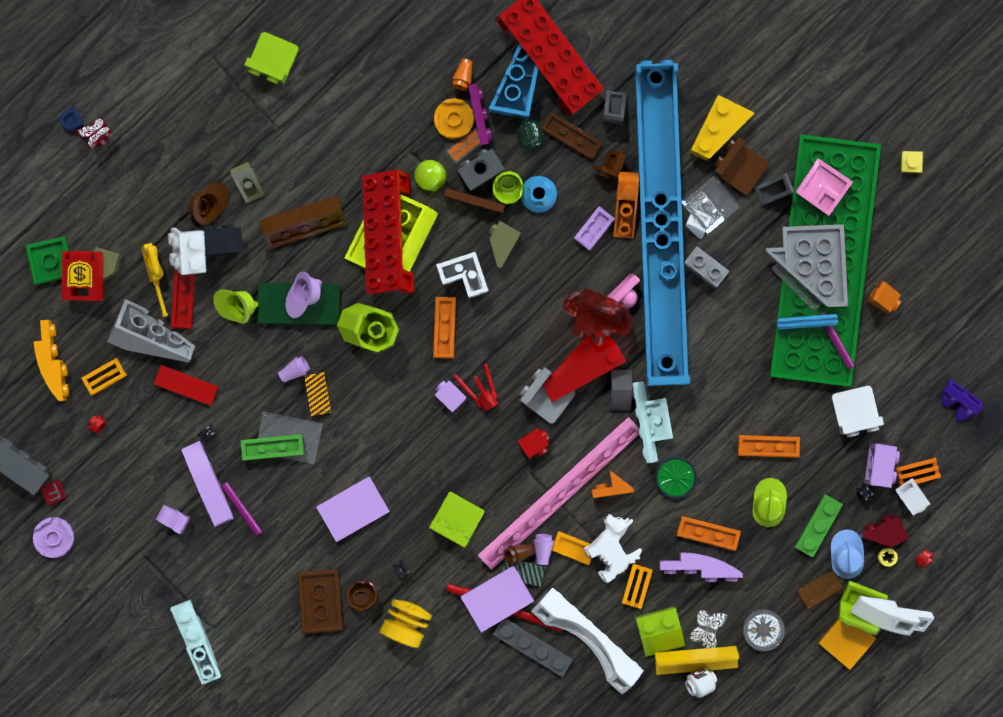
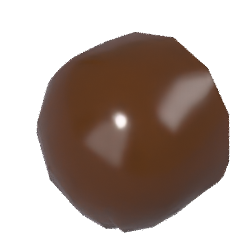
[346,581,378,612]

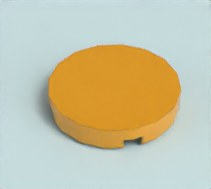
[434,98,474,139]

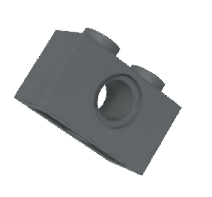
[457,148,505,193]

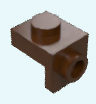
[592,150,626,179]

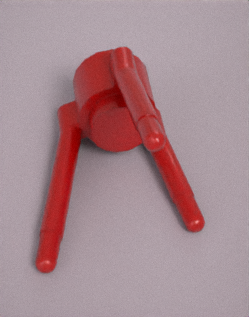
[454,364,498,411]

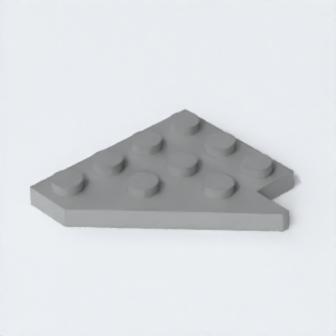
[765,224,848,308]

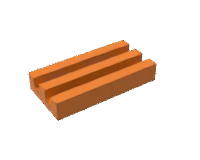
[896,458,941,486]

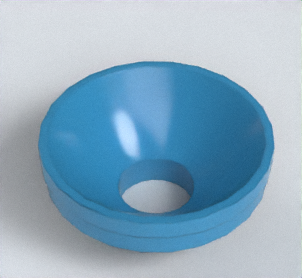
[521,176,557,213]

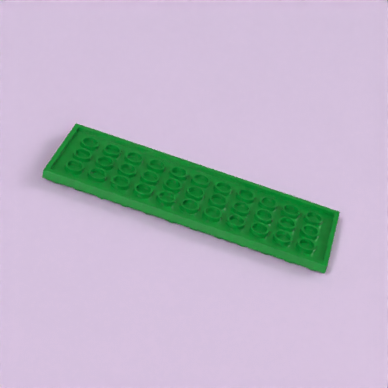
[770,134,881,387]

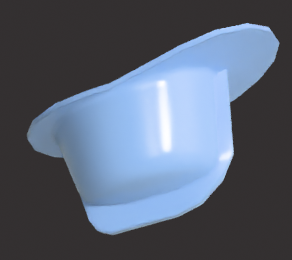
[831,530,864,579]

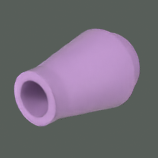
[278,356,310,383]
[534,534,554,565]

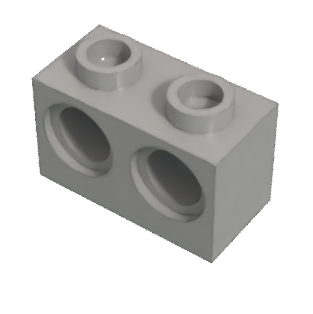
[684,247,729,289]

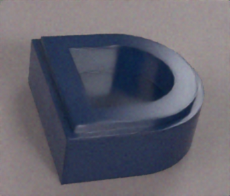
[60,107,85,131]

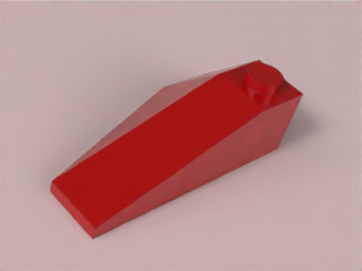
[542,328,626,402]

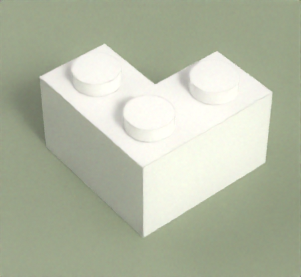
[437,252,488,298]

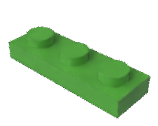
[241,434,304,461]
[795,494,843,557]

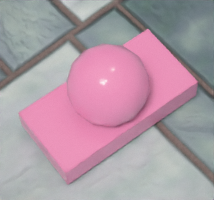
[603,274,640,309]

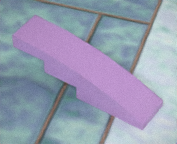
[181,441,234,527]

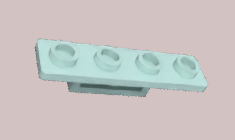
[632,381,673,464]

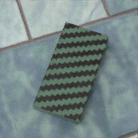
[502,560,545,587]

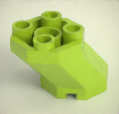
[337,303,399,353]

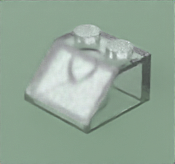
[682,176,742,234]

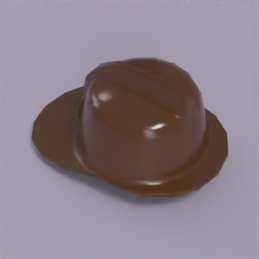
[187,183,230,225]

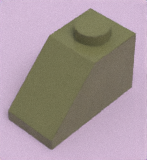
[488,221,521,270]

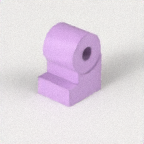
[156,504,191,534]

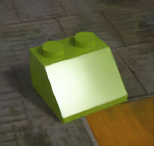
[635,606,685,657]

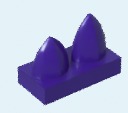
[941,379,983,421]

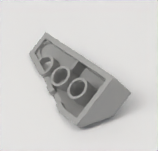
[107,299,195,362]

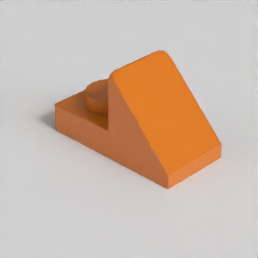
[591,470,634,498]

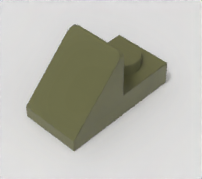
[230,162,264,204]

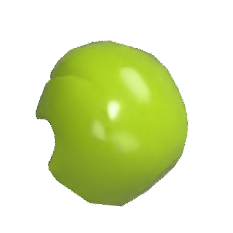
[414,160,447,191]
[493,171,523,204]

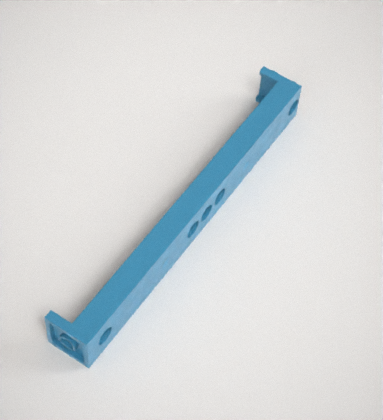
[634,60,690,386]

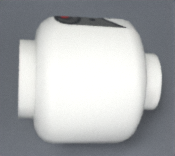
[685,667,717,698]

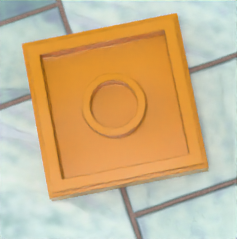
[818,618,876,670]

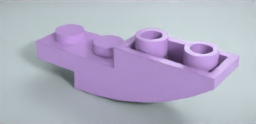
[659,552,743,582]

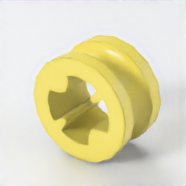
[878,548,898,567]

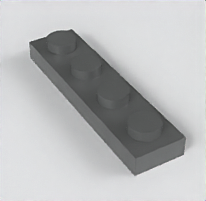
[493,618,573,677]

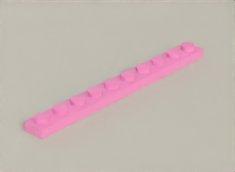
[478,417,639,570]

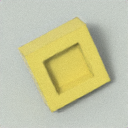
[901,151,923,173]

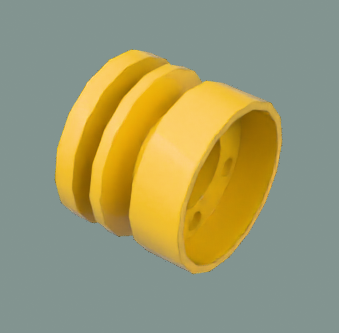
[380,599,432,648]

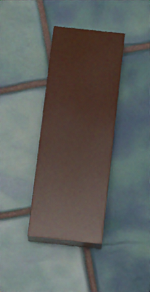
[540,111,603,160]
[444,188,505,215]

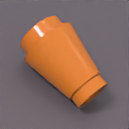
[451,59,473,91]

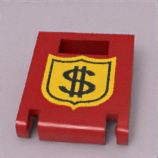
[62,251,103,301]

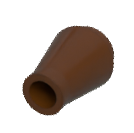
[504,543,536,565]

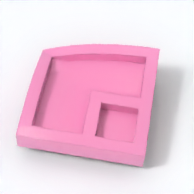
[795,158,853,216]

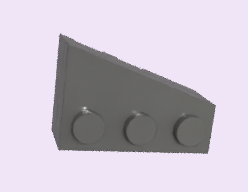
[0,435,49,495]

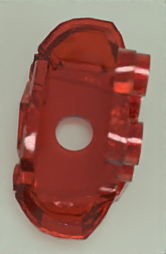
[562,288,633,346]

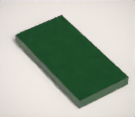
[258,283,340,325]

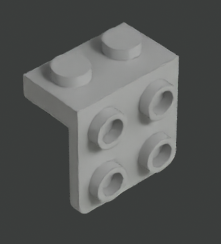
[519,368,575,423]

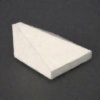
[686,209,711,239]

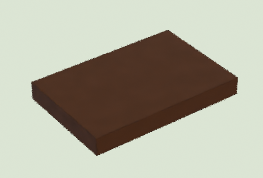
[297,569,343,634]

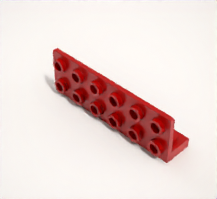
[494,0,603,116]
[362,169,414,295]

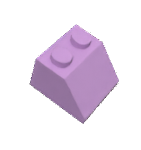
[864,443,899,488]

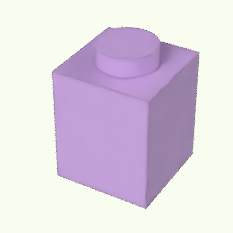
[435,381,466,412]

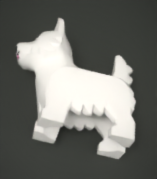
[583,514,642,583]

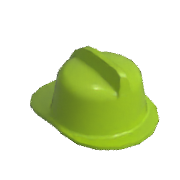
[213,290,258,324]
[753,478,787,527]

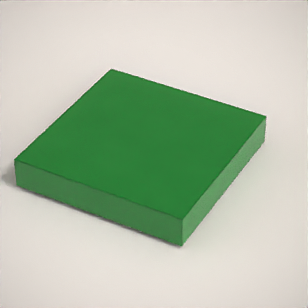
[25,236,69,285]

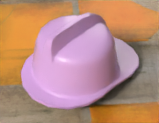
[285,272,322,318]

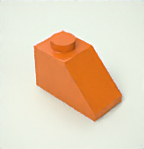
[867,281,901,313]

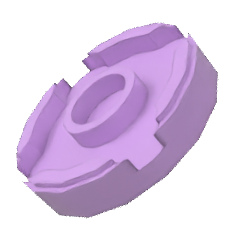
[33,517,74,558]

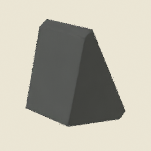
[602,90,627,125]
[754,173,794,206]
[610,370,632,411]

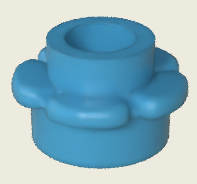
[658,261,678,282]

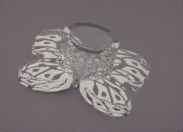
[690,610,727,648]

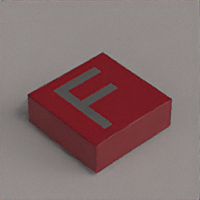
[40,479,68,506]

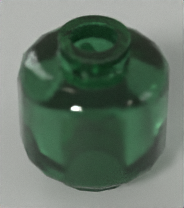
[515,118,545,150]

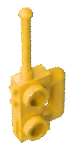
[141,243,168,317]

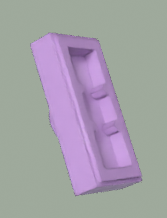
[574,207,615,251]

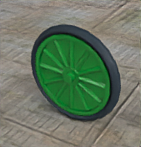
[654,456,697,499]

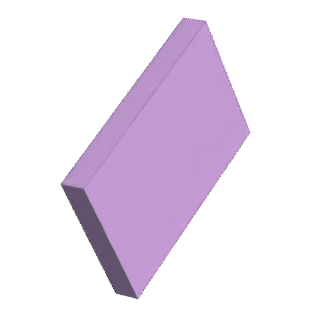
[316,476,390,542]
[460,566,534,632]

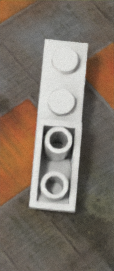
[851,596,934,636]

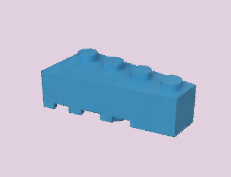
[489,44,538,120]

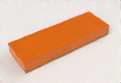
[433,297,456,359]
[738,435,800,458]
[676,516,741,551]

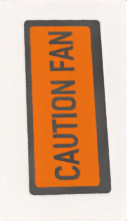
[446,129,480,163]

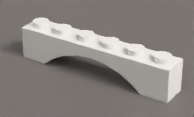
[531,588,643,694]

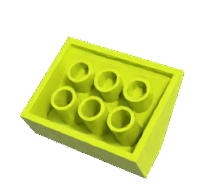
[345,194,438,272]

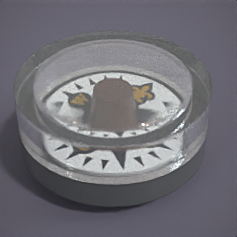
[742,609,785,651]

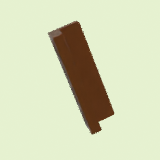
[260,195,347,250]

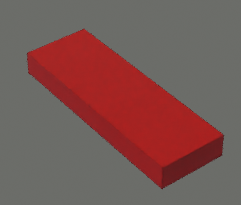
[171,269,196,329]
[154,365,218,406]

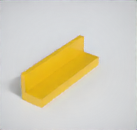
[655,646,739,675]

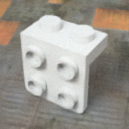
[168,228,206,274]
[832,386,884,437]

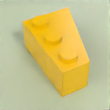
[689,95,754,161]

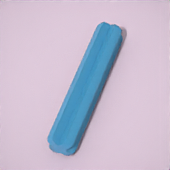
[777,314,838,330]

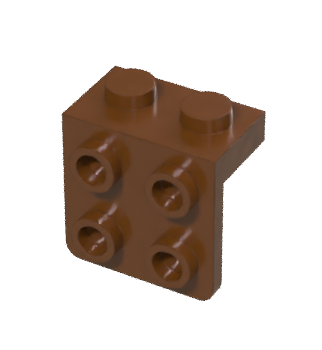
[714,137,769,195]

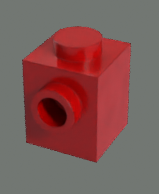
[518,428,550,458]

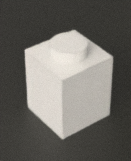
[896,479,930,515]

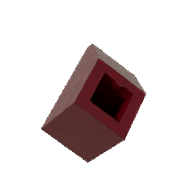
[859,514,909,547]

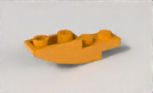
[34,320,69,401]

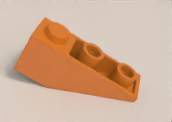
[614,172,639,238]

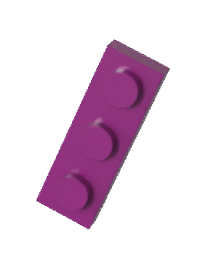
[468,84,492,147]

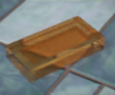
[797,570,843,608]

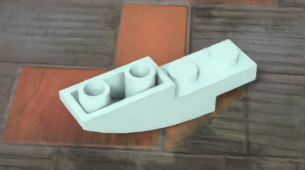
[171,600,221,685]

